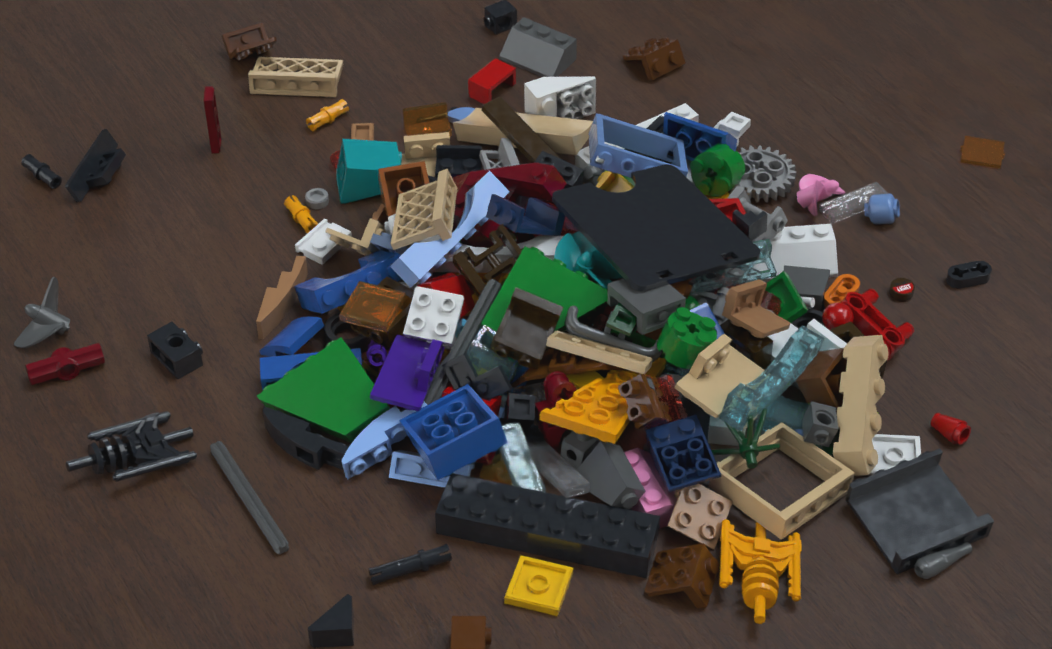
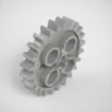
[730,146,796,202]

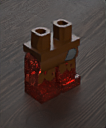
[618,374,687,429]

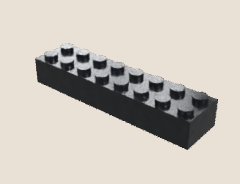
[435,473,660,578]

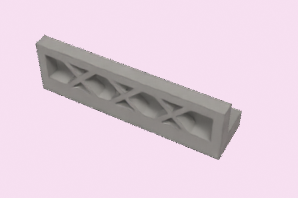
[479,138,531,214]

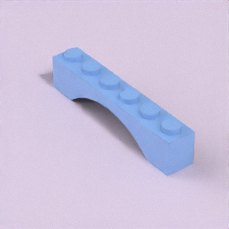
[390,171,509,288]

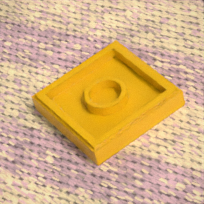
[504,555,573,616]

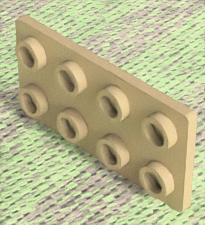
[401,132,450,177]
[675,334,767,418]

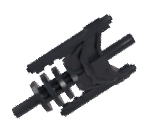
[66,411,197,482]

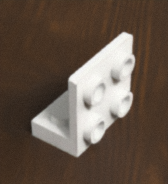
[403,286,464,350]

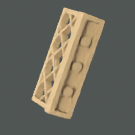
[248,57,343,97]
[391,169,457,250]

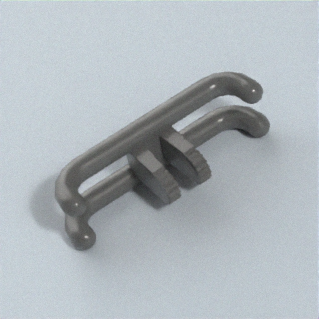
[565,306,663,362]

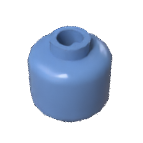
[864,193,900,225]

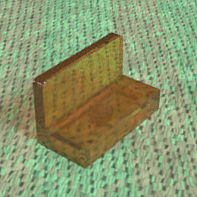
[403,102,452,137]

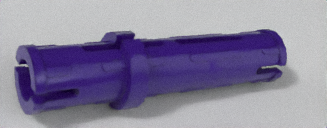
[367,340,387,366]

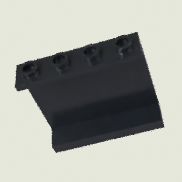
[845,448,994,574]

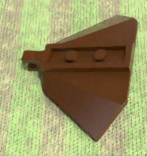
[511,331,630,389]

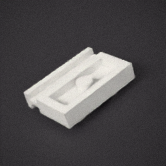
[295,219,352,265]

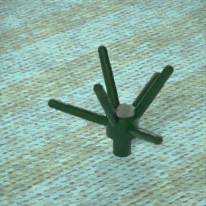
[711,408,780,469]

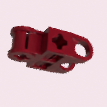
[535,371,578,450]

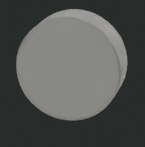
[305,188,329,209]

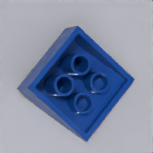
[399,384,508,480]

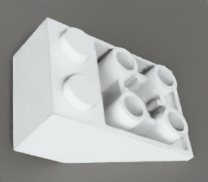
[524,77,596,119]

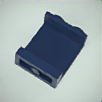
[486,194,566,236]

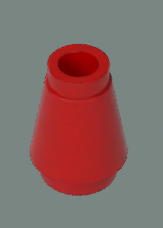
[931,413,971,445]

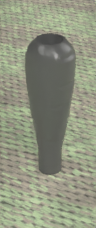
[914,542,972,579]

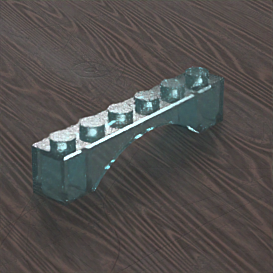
[719,326,824,432]

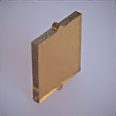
[960,136,1005,169]

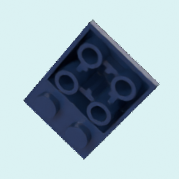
[645,415,721,492]

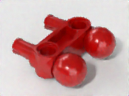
[822,288,914,361]

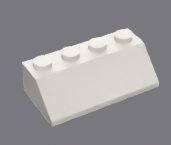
[742,224,838,284]

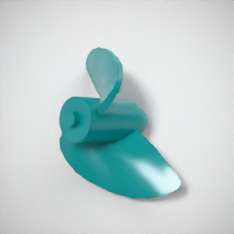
[554,233,612,289]

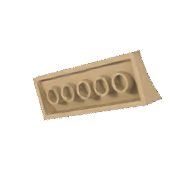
[453,108,593,155]

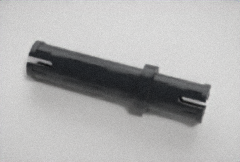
[368,544,452,585]

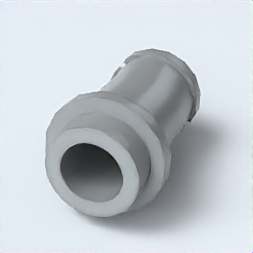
[712,287,729,321]

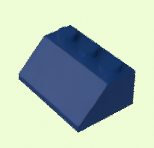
[663,112,737,161]

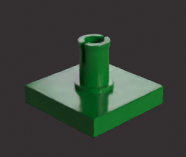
[760,271,808,323]

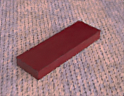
[204,86,222,153]

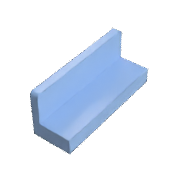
[389,450,475,488]

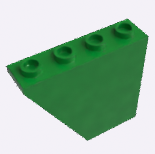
[480,246,608,337]
[257,337,391,444]

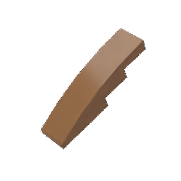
[256,256,308,339]

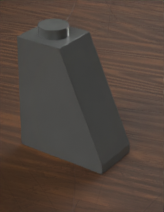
[570,441,646,510]

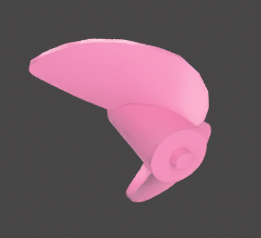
[797,174,845,216]

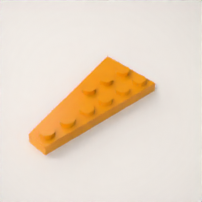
[539,357,666,444]

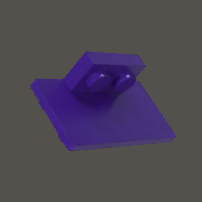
[370,335,445,411]

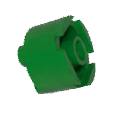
[690,144,745,197]
[657,307,717,369]

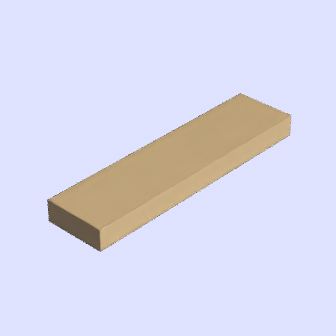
[546,330,653,374]

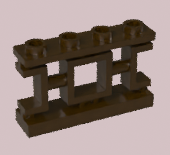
[452,224,523,299]

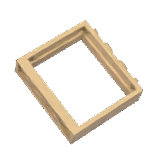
[709,422,855,539]

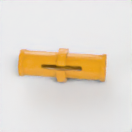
[306,99,349,131]
[284,195,318,234]

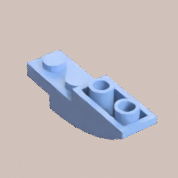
[341,402,427,479]

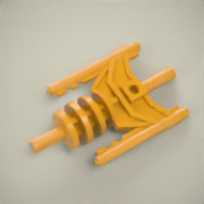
[719,519,801,624]

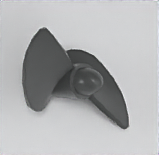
[14,277,70,348]

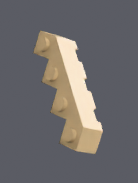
[833,335,888,476]

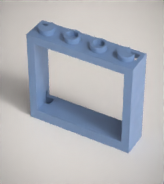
[589,113,688,178]

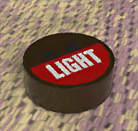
[889,278,915,301]

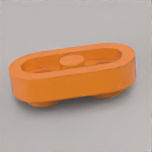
[823,274,860,308]

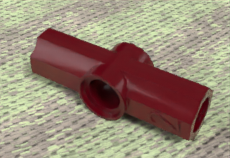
[25,343,105,385]

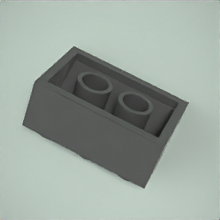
[500,17,577,77]

